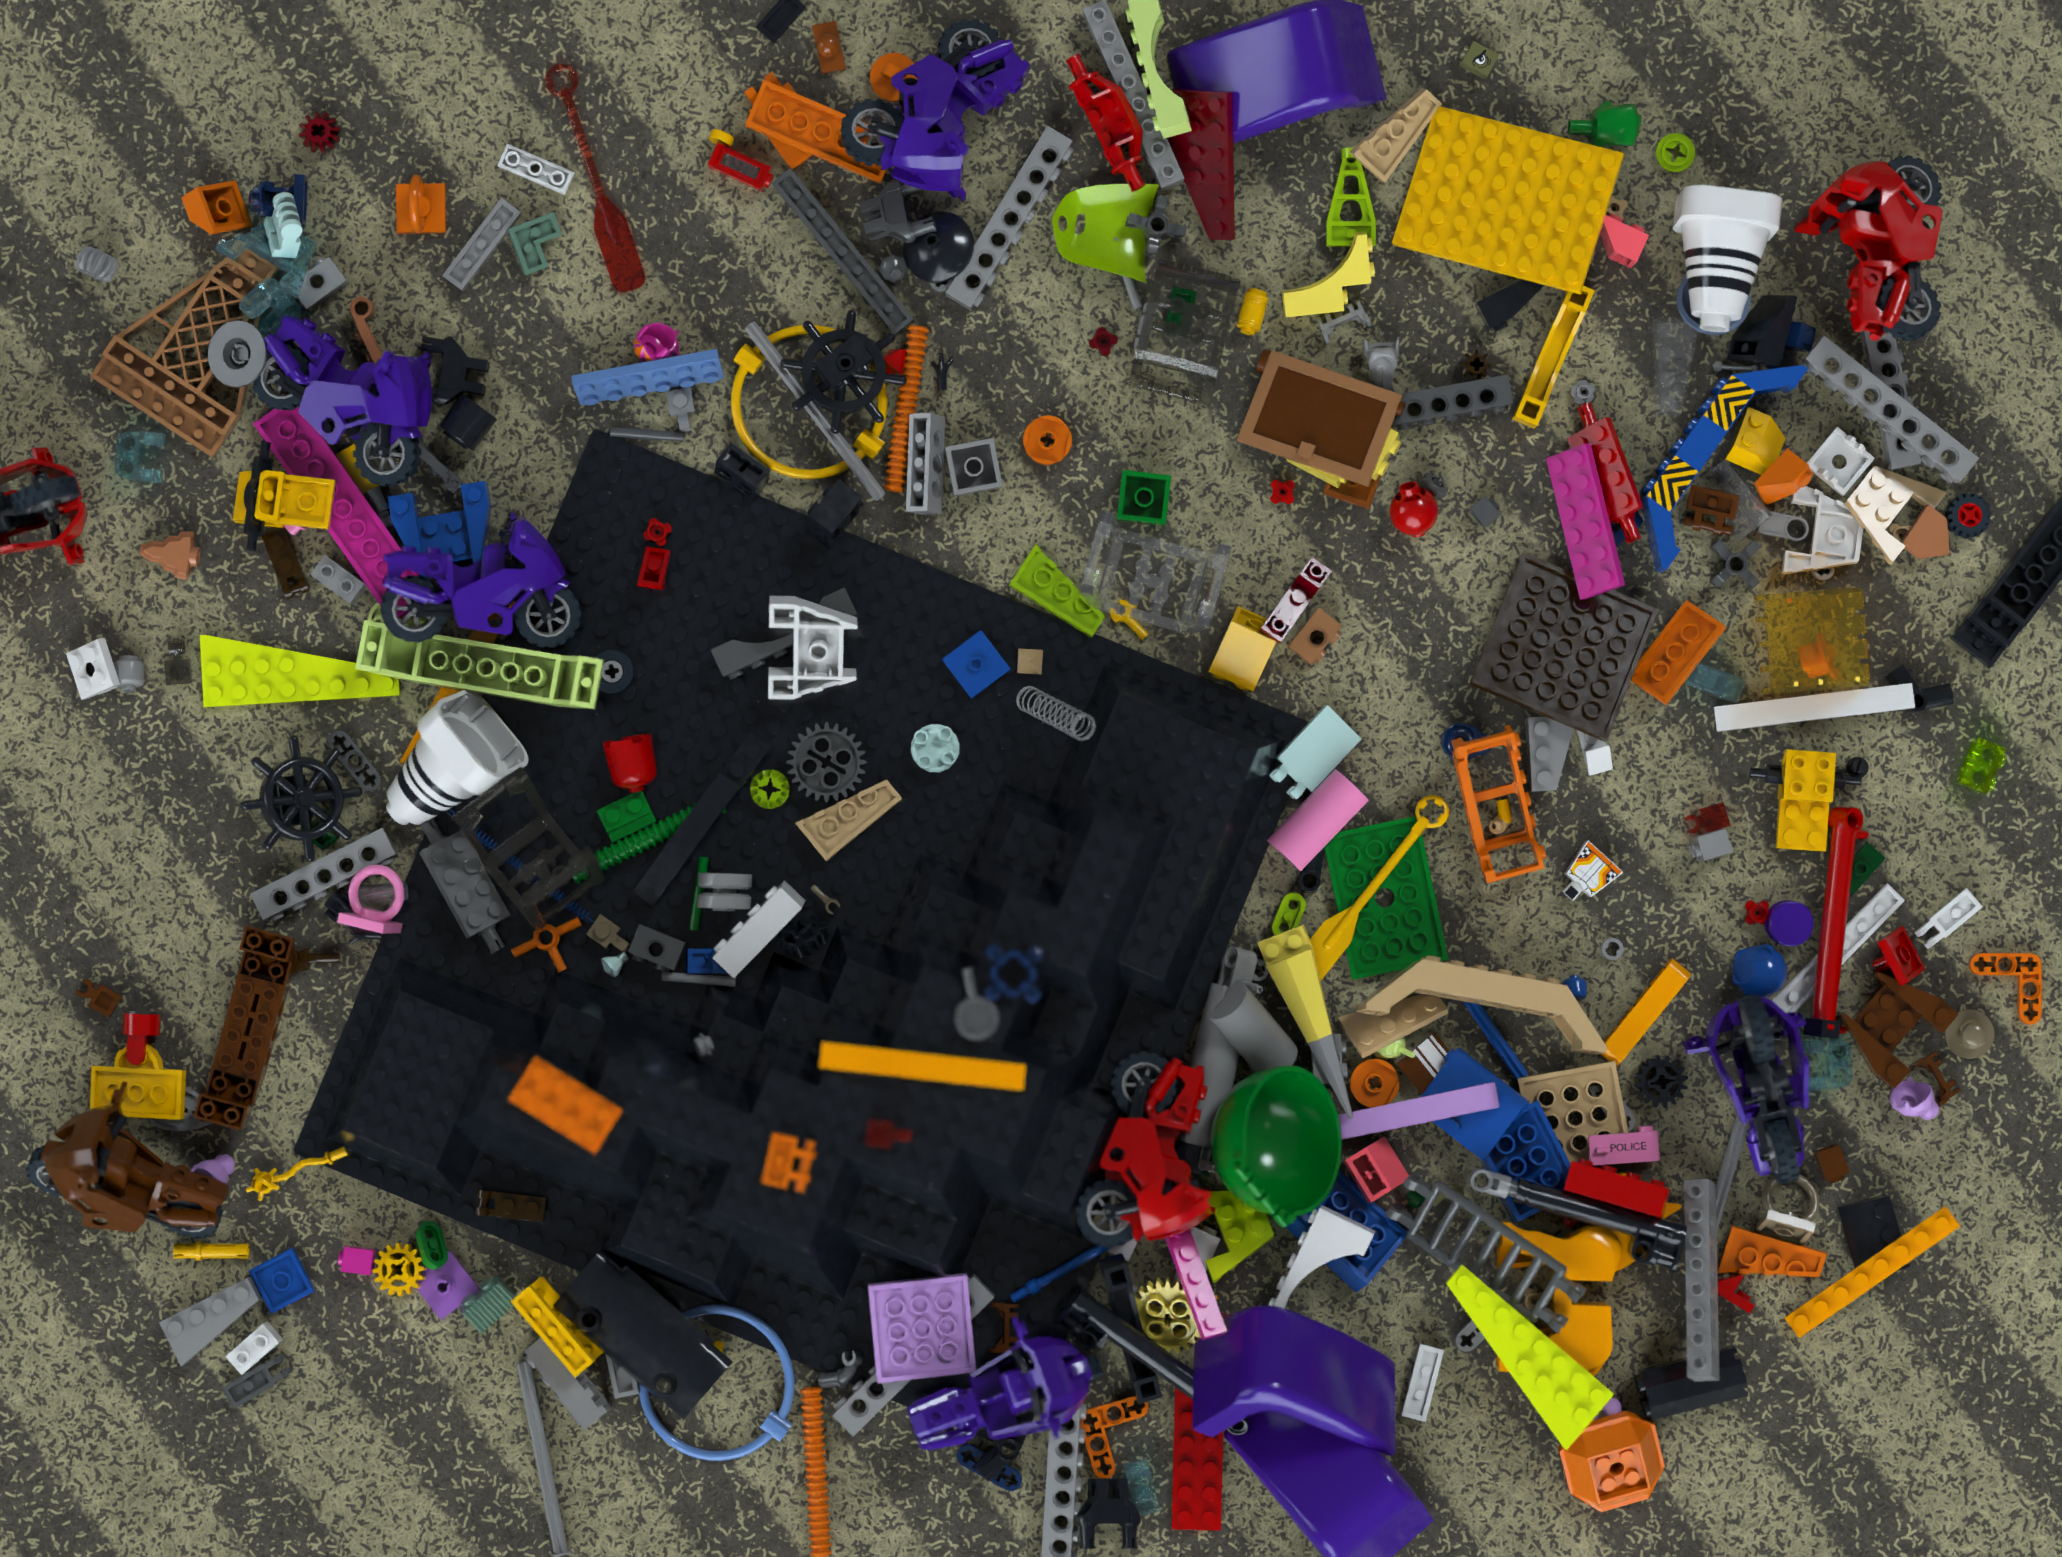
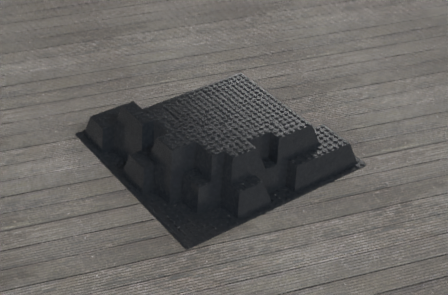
[294,429,1308,1451]

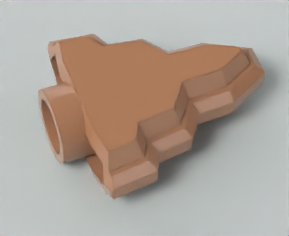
[139,531,201,581]

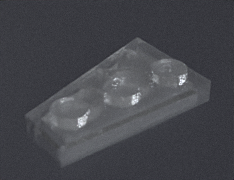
[1707,459,1773,546]

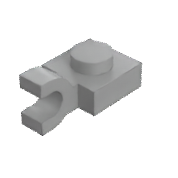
[667,387,695,432]

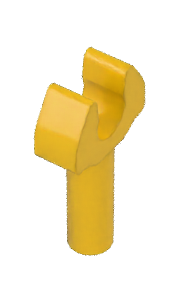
[1109,599,1149,640]

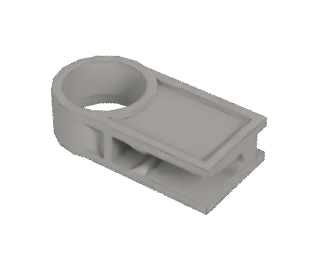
[1757,509,1809,542]

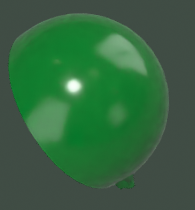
[1211,1066,1342,1228]

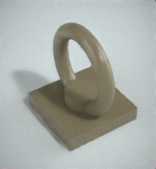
[1754,1174,1820,1245]

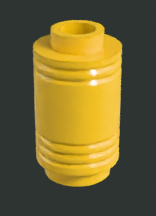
[1236,288,1268,336]

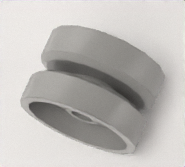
[697,873,752,911]

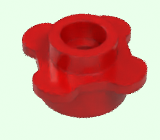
[1270,480,1295,504]
[643,518,672,546]
[1745,900,1769,925]

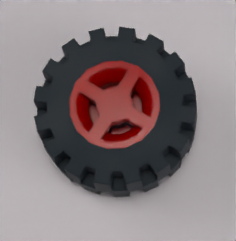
[1945,493,1992,538]

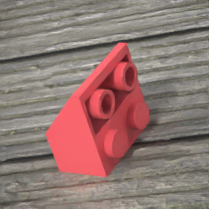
[1600,214,1649,268]
[1343,1136,1409,1204]

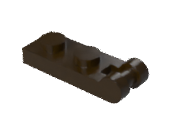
[261,527,310,600]
[475,1189,547,1222]

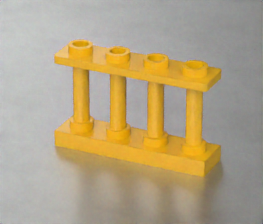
[511,1276,603,1377]

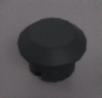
[1846,757,1869,777]

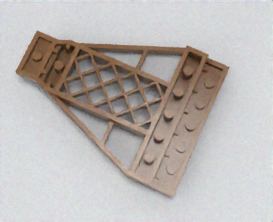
[90,239,280,458]

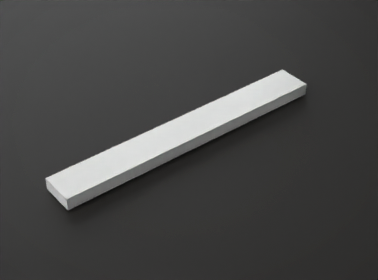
[1714,683,1915,732]
[1772,883,1905,1013]

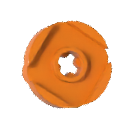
[1023,415,1072,465]
[1350,1058,1399,1108]

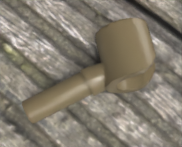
[811,885,840,914]

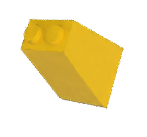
[1208,606,1276,691]

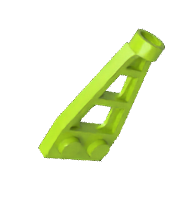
[1326,147,1376,247]

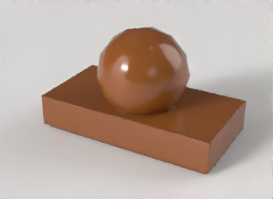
[812,21,846,75]

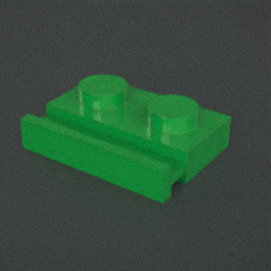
[597,791,657,843]

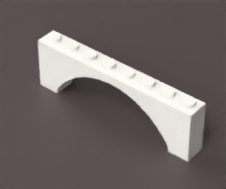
[1268,1205,1376,1309]

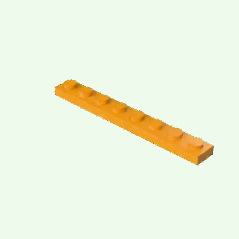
[1785,1205,1961,1338]

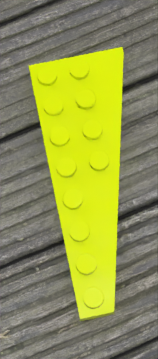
[200,635,401,707]
[1446,1264,1614,1450]

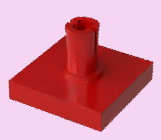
[1872,926,1925,986]

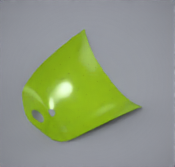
[1052,183,1159,283]

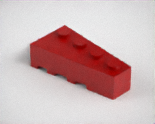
[1564,1158,1671,1219]

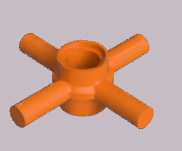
[511,902,582,973]

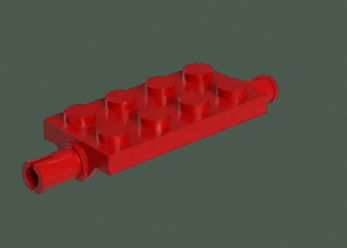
[1567,403,1643,543]

